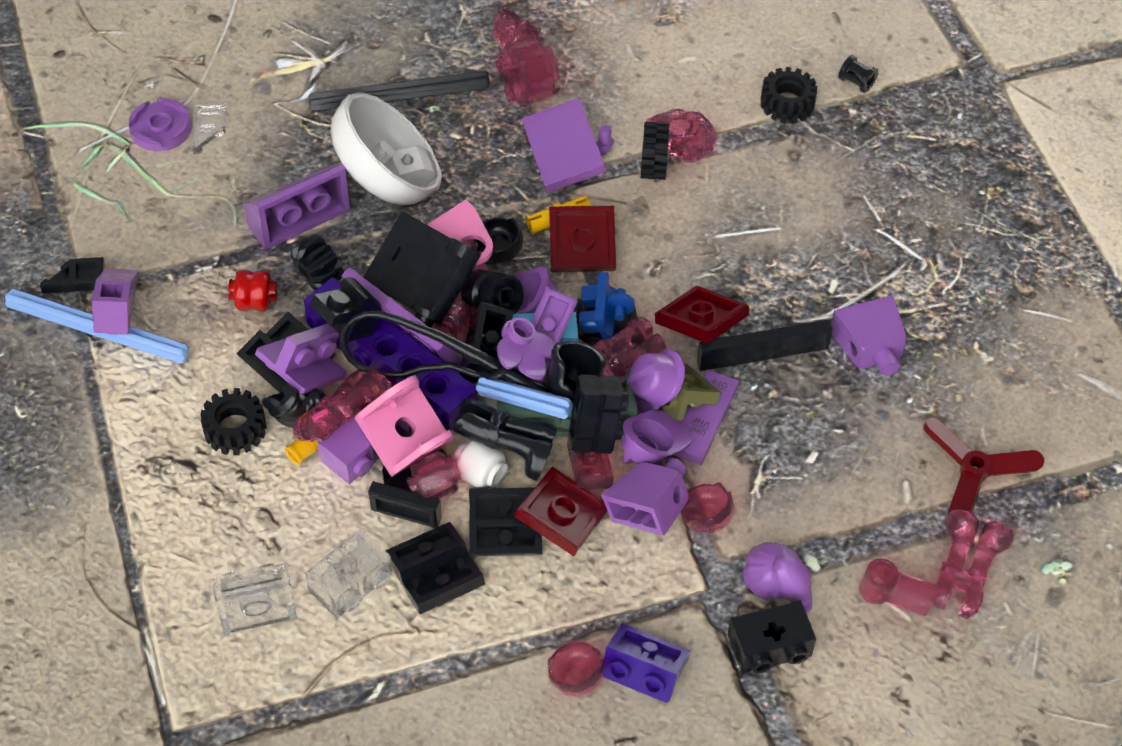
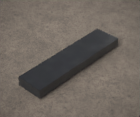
[697,320,833,371]

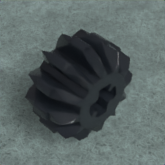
[291,234,344,290]

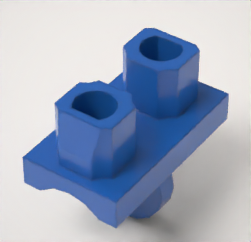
[579,272,635,341]

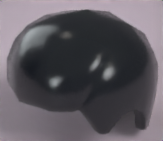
[474,217,523,263]

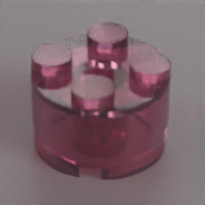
[495,36,560,106]

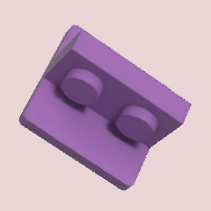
[255,324,347,394]

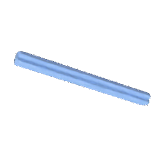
[5,289,189,364]

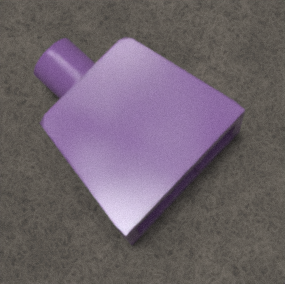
[831,295,906,376]
[601,458,689,536]

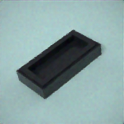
[368,481,442,528]

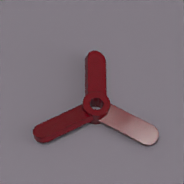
[923,418,1044,524]

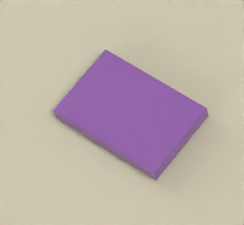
[521,98,607,193]

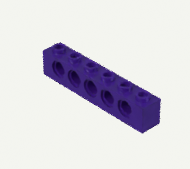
[304,277,478,431]

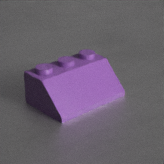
[244,164,350,250]

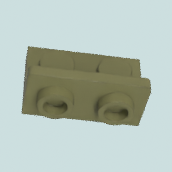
[660,363,721,421]

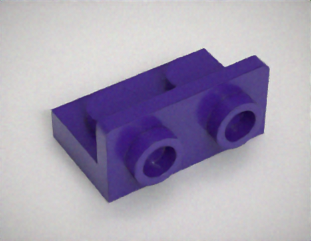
[600,623,691,703]

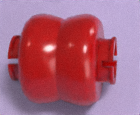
[228,269,277,312]

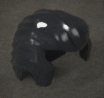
[262,383,327,428]

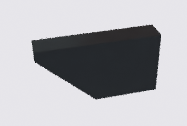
[40,257,105,294]

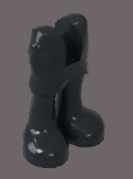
[453,398,557,481]

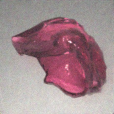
[493,7,541,62]
[647,108,717,163]

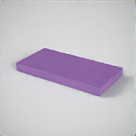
[342,267,462,373]

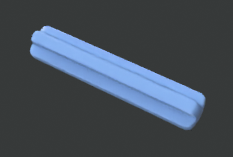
[476,378,573,419]

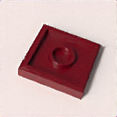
[549,206,616,272]
[655,286,749,344]
[514,466,608,557]

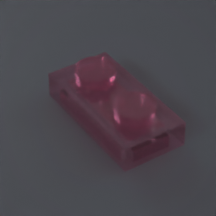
[567,436,614,490]

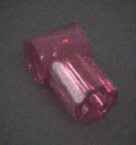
[859,558,937,617]

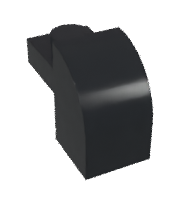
[310,277,381,342]

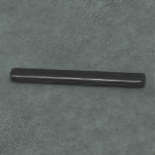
[308,71,490,111]

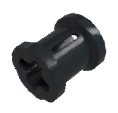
[838,55,879,93]

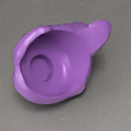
[743,542,812,612]

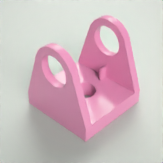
[427,200,493,299]
[354,375,453,477]

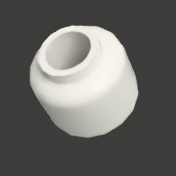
[454,440,508,489]

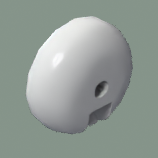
[330,92,442,205]

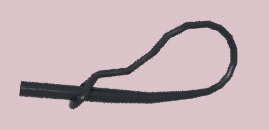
[339,311,549,393]

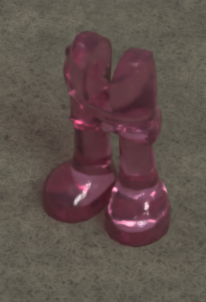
[590,316,668,377]
[293,369,393,442]
[932,510,1015,620]

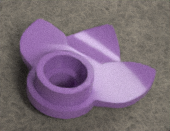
[497,317,555,380]

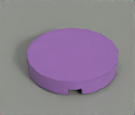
[129,98,192,151]

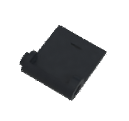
[363,211,481,327]

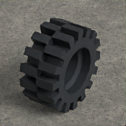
[760,67,818,124]
[640,121,670,180]
[200,388,267,455]

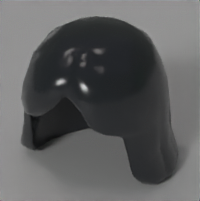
[547,341,606,403]

